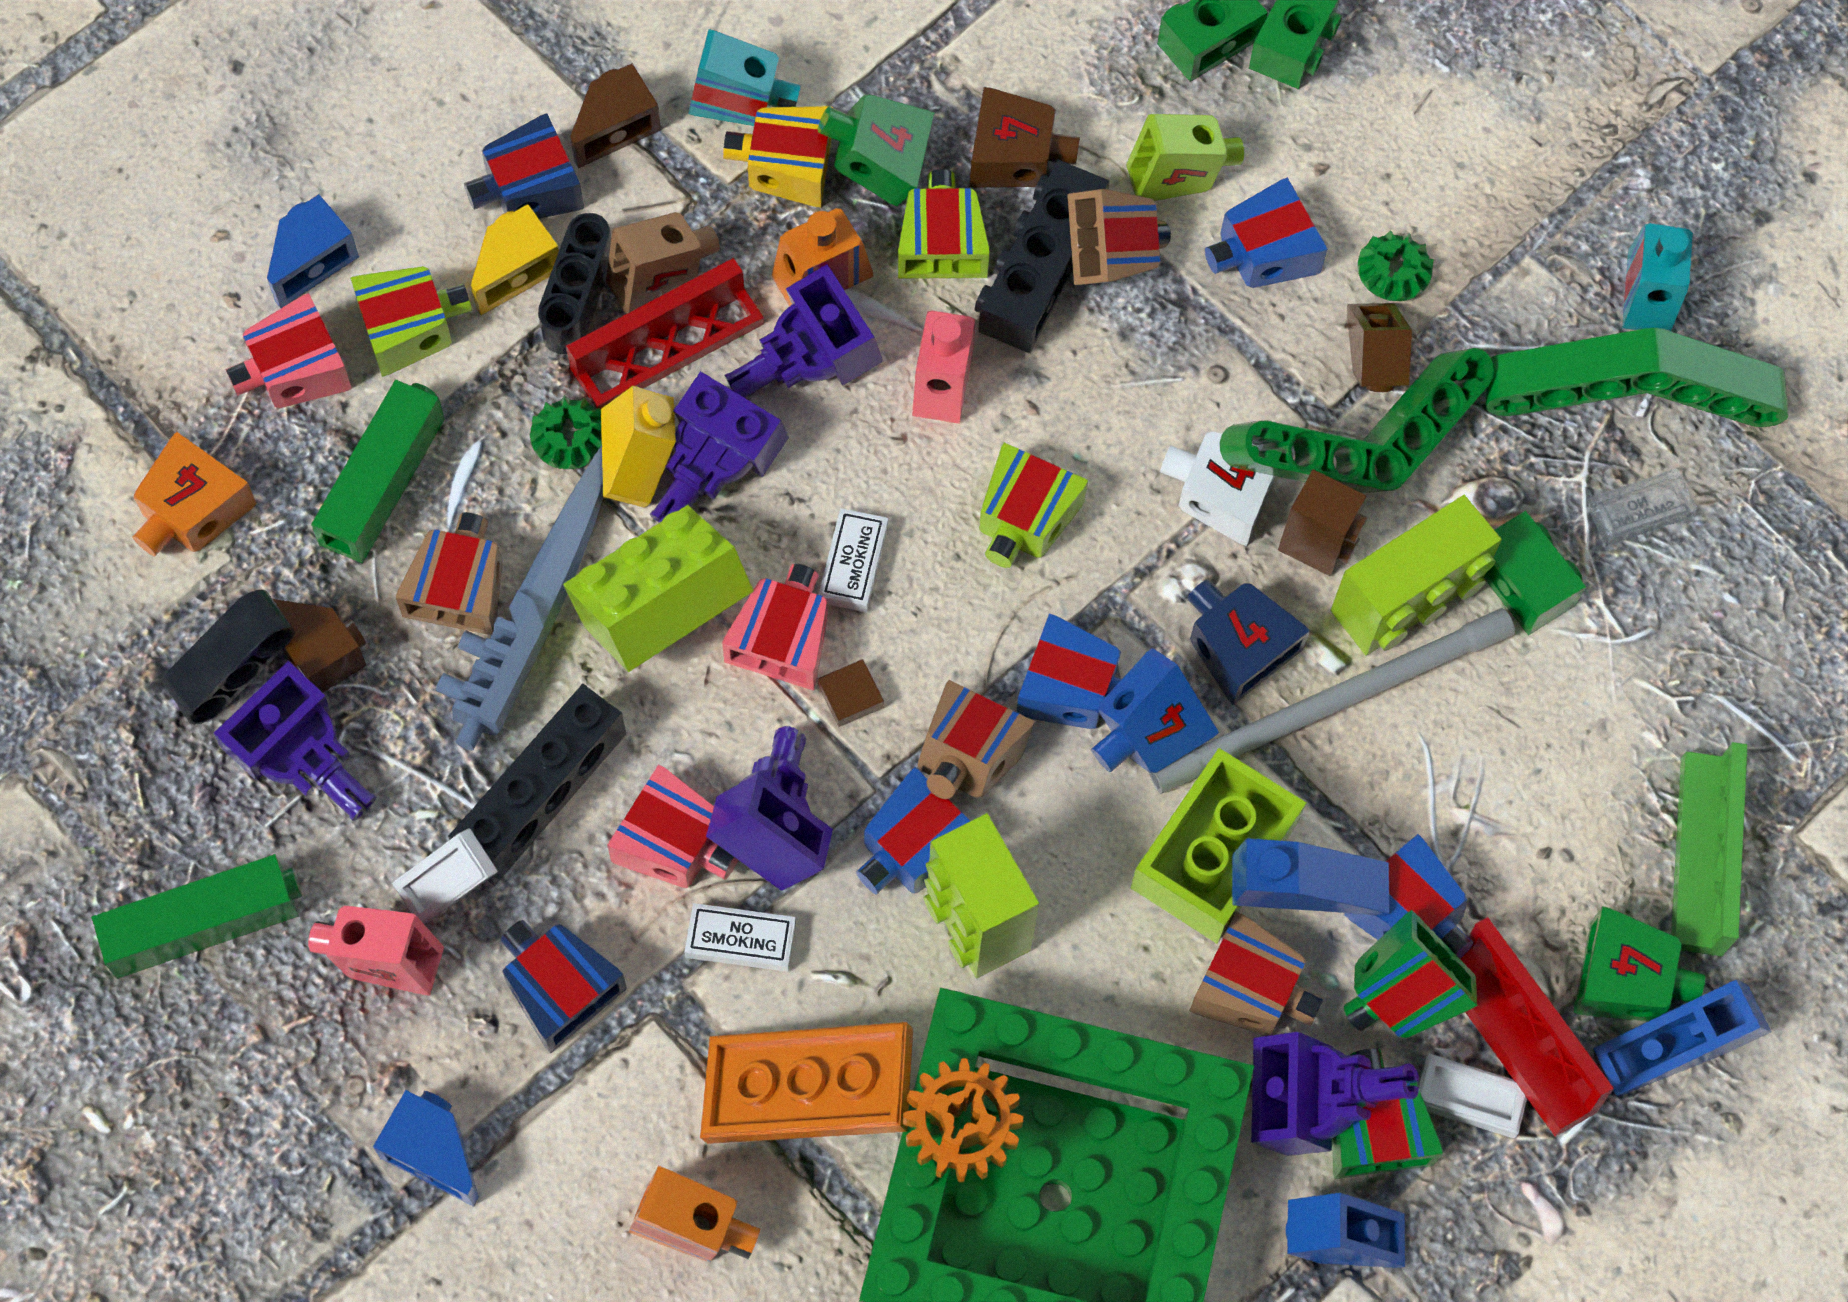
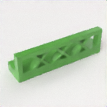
[1671,742,1747,957]

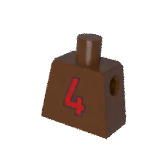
[970,87,1080,188]

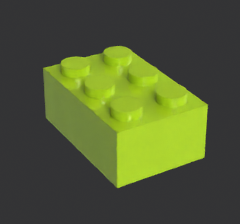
[1330,494,1502,656]
[563,505,754,672]
[1130,748,1307,944]
[923,813,1039,979]

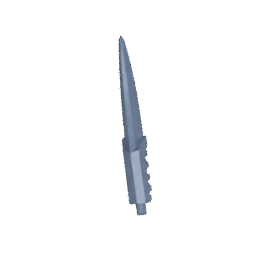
[436,445,604,751]

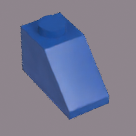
[267,194,359,308]
[373,1090,479,1207]
[1286,1193,1405,1268]

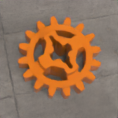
[903,1058,1023,1182]

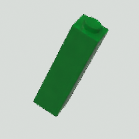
[311,379,445,564]
[91,854,302,979]

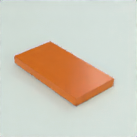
[700,1022,914,1144]

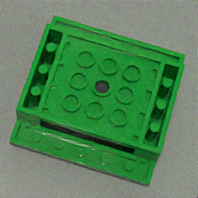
[859,987,1254,1302]

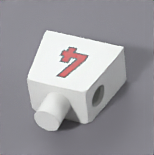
[1160,431,1276,546]

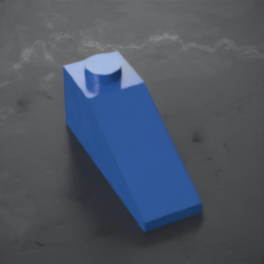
[1232,838,1389,916]
[1593,979,1772,1097]

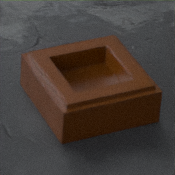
[817,659,884,727]

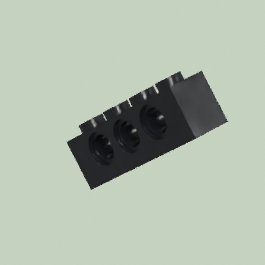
[974,159,1110,353]
[448,683,626,886]

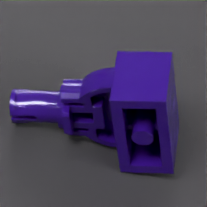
[724,264,884,398]
[650,371,789,523]
[213,661,377,821]
[706,726,833,891]
[1251,1032,1419,1156]

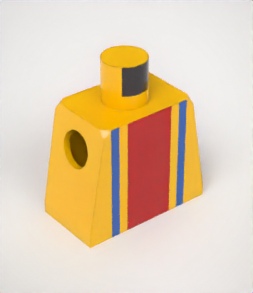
[723,106,833,208]

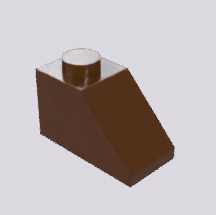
[570,63,661,169]
[1347,303,1412,392]
[273,599,367,693]

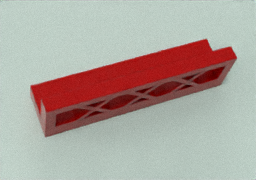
[566,258,764,410]
[1460,917,1614,1137]

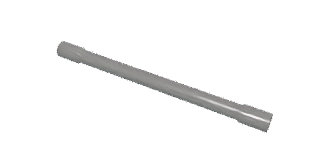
[1149,608,1515,794]

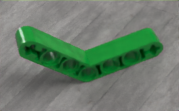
[1486,328,1788,427]
[1219,348,1494,493]

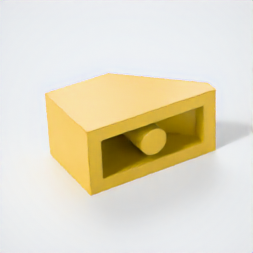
[471,204,559,315]
[601,386,676,508]

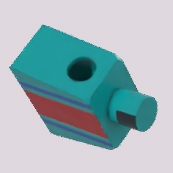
[688,29,801,126]
[1622,223,1693,331]

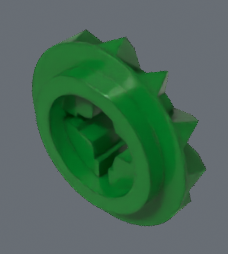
[1357,230,1434,301]
[529,395,602,470]

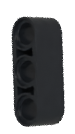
[538,213,611,354]
[162,589,295,725]

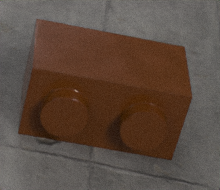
[1278,469,1368,576]

